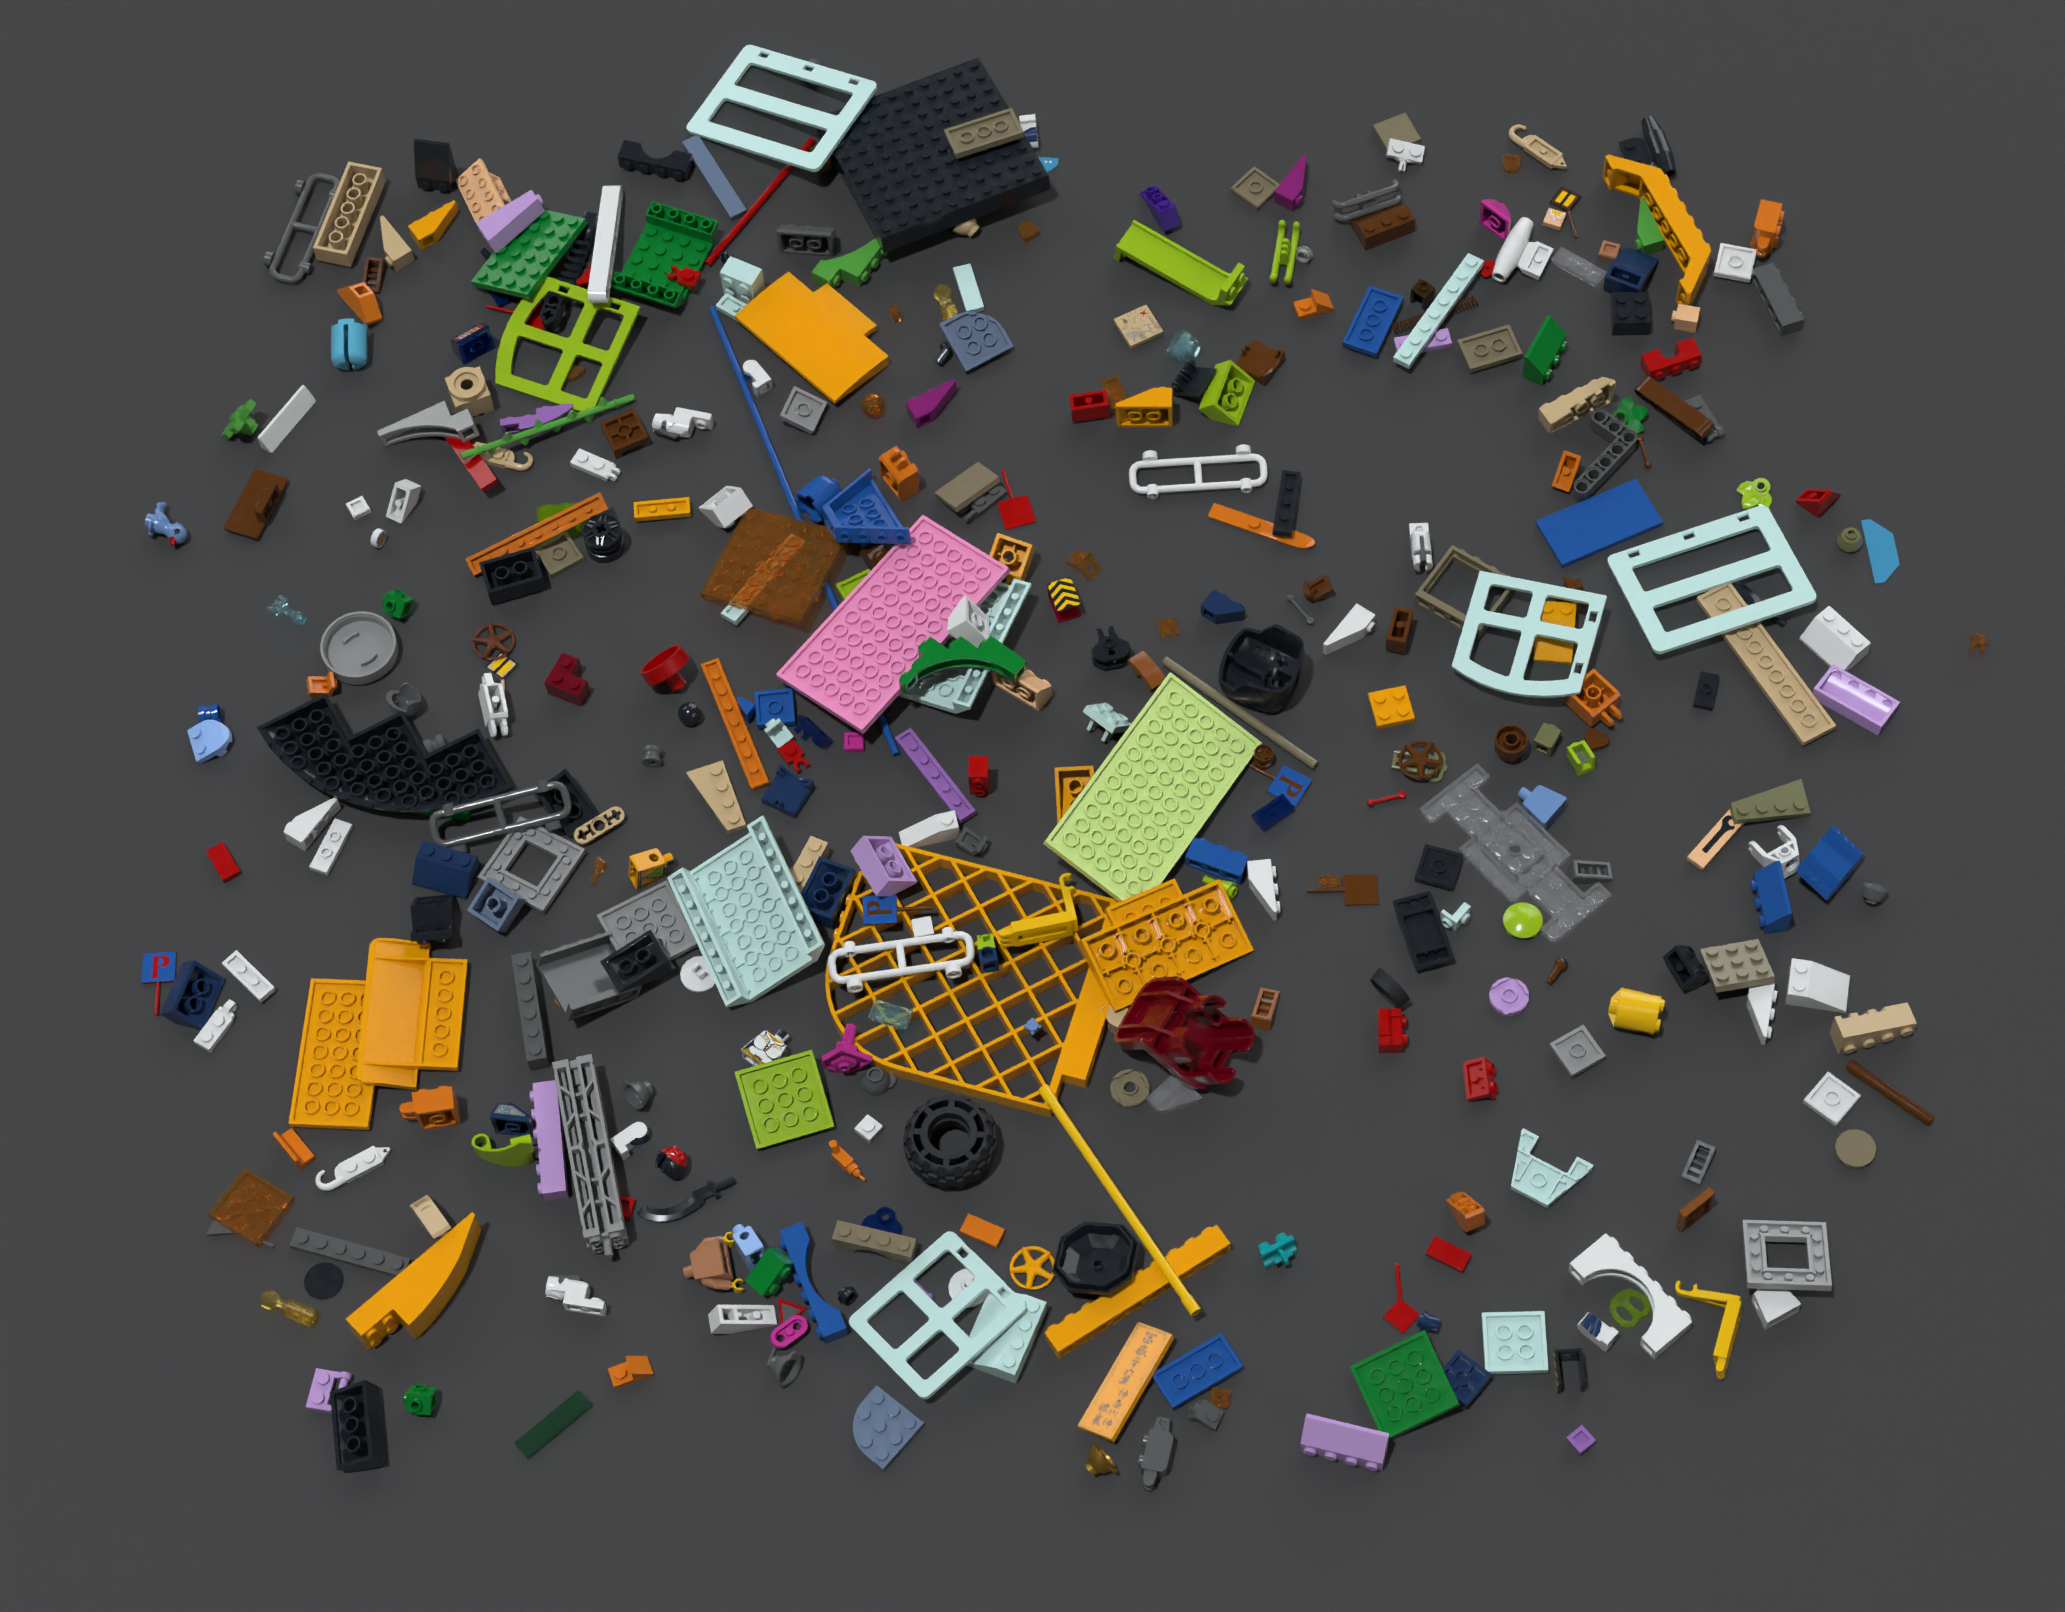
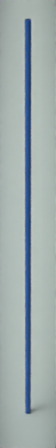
[709,306,900,757]

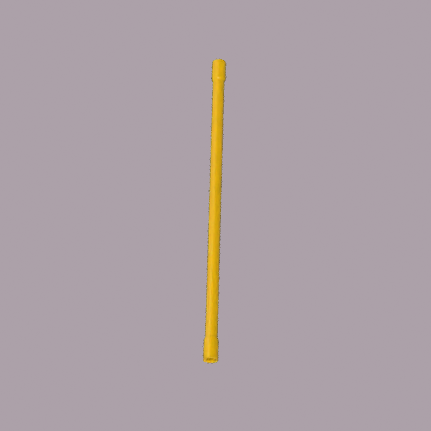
[1038,1084,1201,1317]

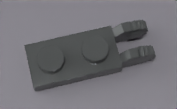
[956,484,1007,523]

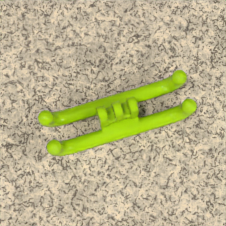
[1269,220,1300,285]

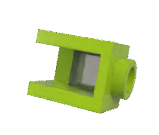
[1567,740,1595,776]

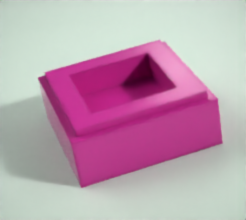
[844,732,864,753]

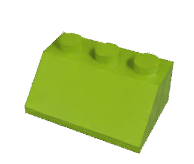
[1199,360,1255,426]

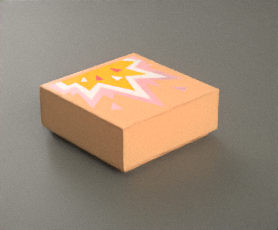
[1543,208,1566,231]

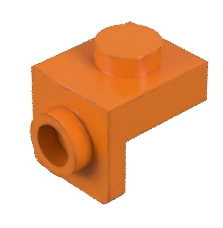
[306,671,337,697]

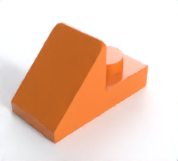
[1293,289,1334,321]
[1552,450,1582,492]
[608,1355,654,1389]

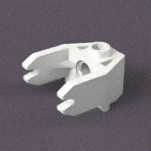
[1748,825,1800,879]

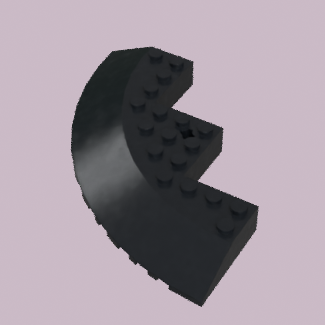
[257,693,513,813]

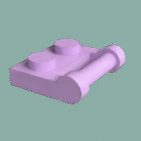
[306,1368,352,1414]

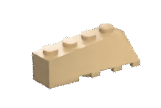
[1538,377,1616,434]
[789,836,830,893]

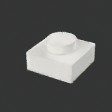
[854,1114,883,1143]

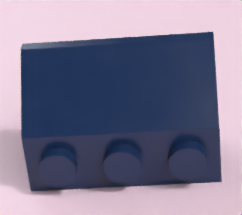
[412,841,481,900]
[801,856,856,929]
[160,960,226,1030]

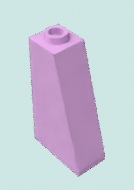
[476,190,545,254]

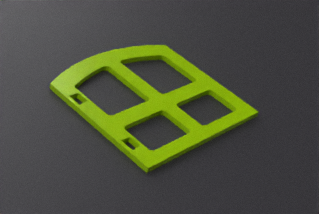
[495,276,641,412]

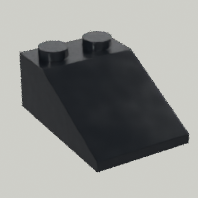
[414,139,458,192]
[534,768,600,838]
[600,929,675,993]

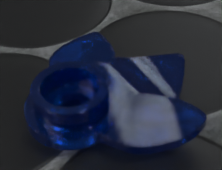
[861,1207,902,1235]

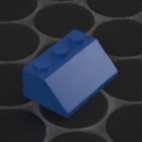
[1750,861,1792,934]

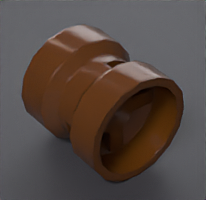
[1254,744,1273,770]

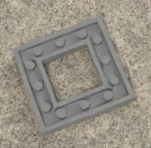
[478,816,586,914]
[1742,1220,1832,1291]

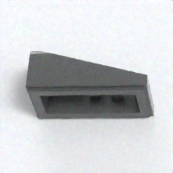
[1568,860,1613,884]
[1681,1140,1716,1185]

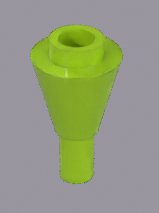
[1202,875,1238,900]

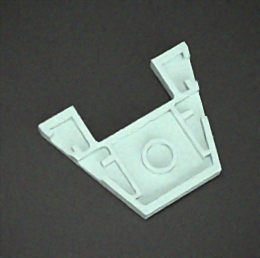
[1511,1128,1593,1208]

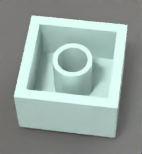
[720,256,765,304]

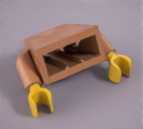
[683,1232,744,1293]

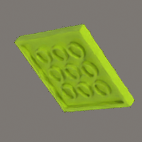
[735,1050,834,1150]

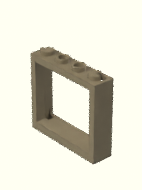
[1414,545,1516,640]

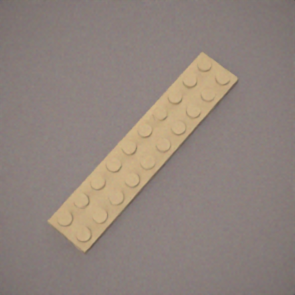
[1696,583,1836,746]

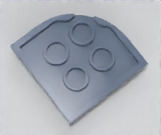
[938,311,1014,373]
[853,1385,924,1472]

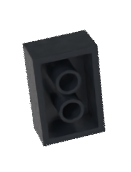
[479,547,546,605]

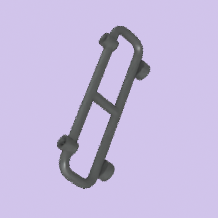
[263,173,340,283]
[429,779,572,852]

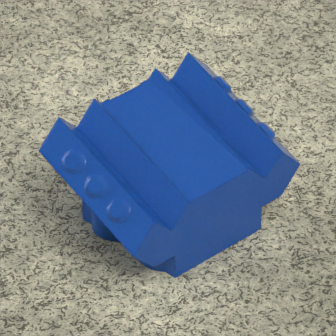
[1796,825,1864,901]

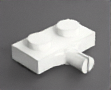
[1386,138,1425,173]

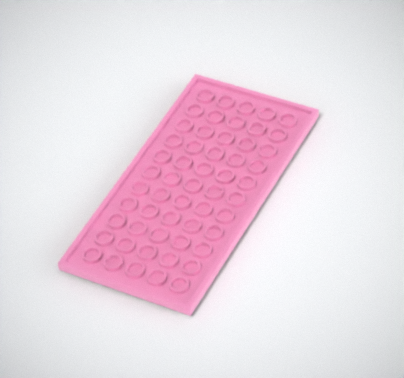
[776,515,1010,734]

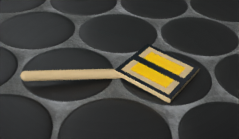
[485,652,519,696]

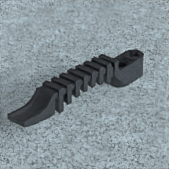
[540,211,599,331]

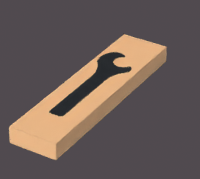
[1687,809,1745,871]

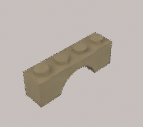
[832,1220,918,1265]

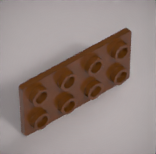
[224,469,288,540]

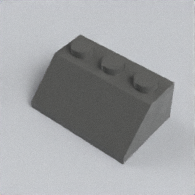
[776,224,836,257]

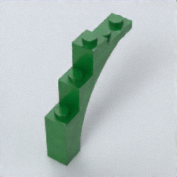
[899,635,1027,694]

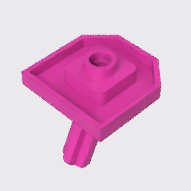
[822,1024,872,1073]

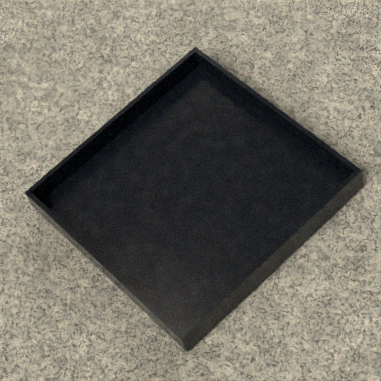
[817,57,1050,253]

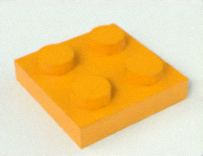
[1368,685,1415,729]

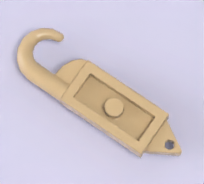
[1508,124,1566,169]
[472,442,533,471]

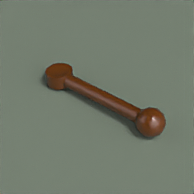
[1637,434,1652,468]

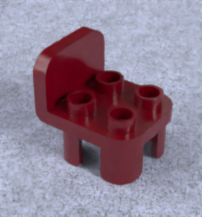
[1114,976,1255,1089]

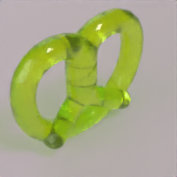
[1610,1288,1651,1327]

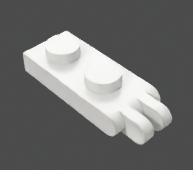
[570,448,621,481]

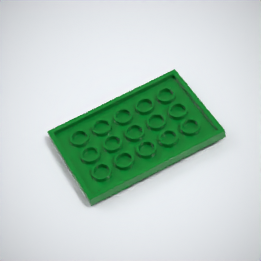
[471,209,588,299]

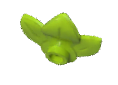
[1736,478,1772,510]

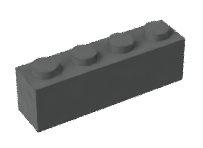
[1751,262,1804,337]

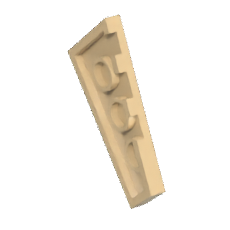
[686,760,747,834]

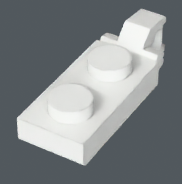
[193,999,238,1053]

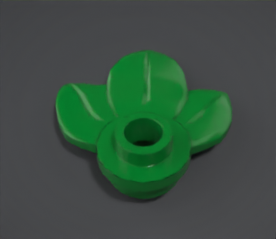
[1612,397,1648,433]

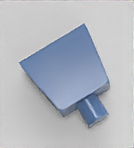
[1517,785,1567,833]

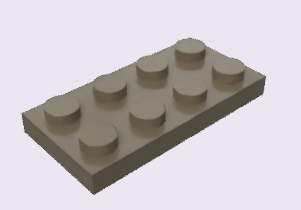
[944,108,1024,159]

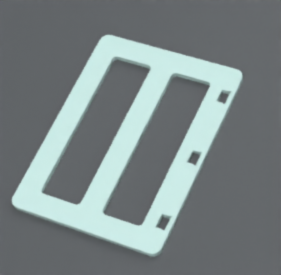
[687,45,877,172]
[1608,505,1816,654]

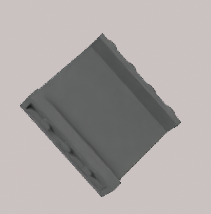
[536,931,642,1021]

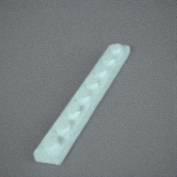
[1393,253,1484,369]

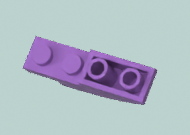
[500,403,574,438]

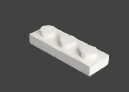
[222,950,276,1003]

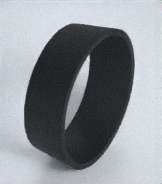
[1370,968,1410,1008]

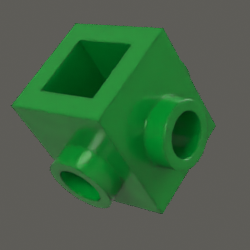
[381,589,414,619]
[403,1384,437,1416]

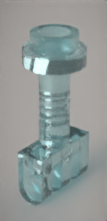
[267,595,307,626]

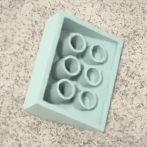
[967,1290,1047,1384]

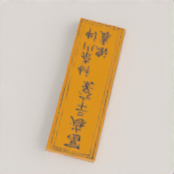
[1078,1322,1174,1442]

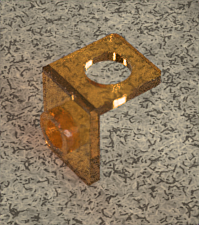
[1065,550,1101,580]

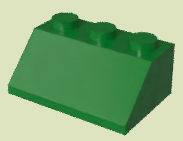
[1522,315,1568,386]

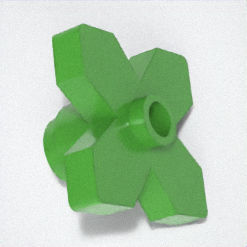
[221,399,258,440]

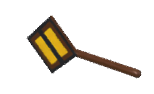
[1549,186,1581,238]

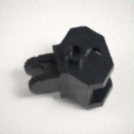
[1091,626,1131,670]

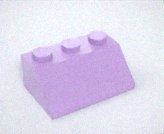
[851,836,917,896]

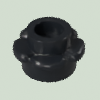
[838,1286,857,1306]

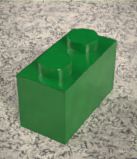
[745,1248,794,1296]

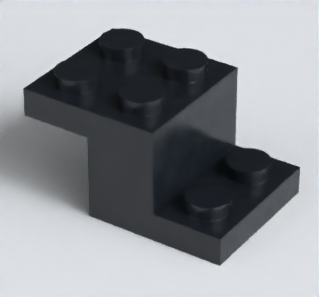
[410,894,455,944]

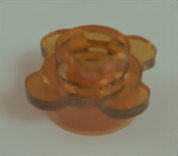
[1209,1387,1231,1409]

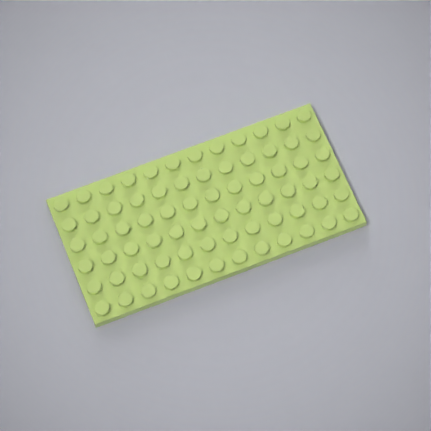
[1043,672,1262,902]

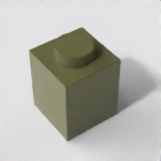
[1532,722,1561,757]

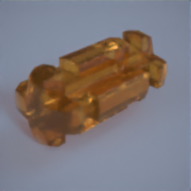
[1318,874,1342,887]

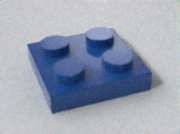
[754,688,796,729]

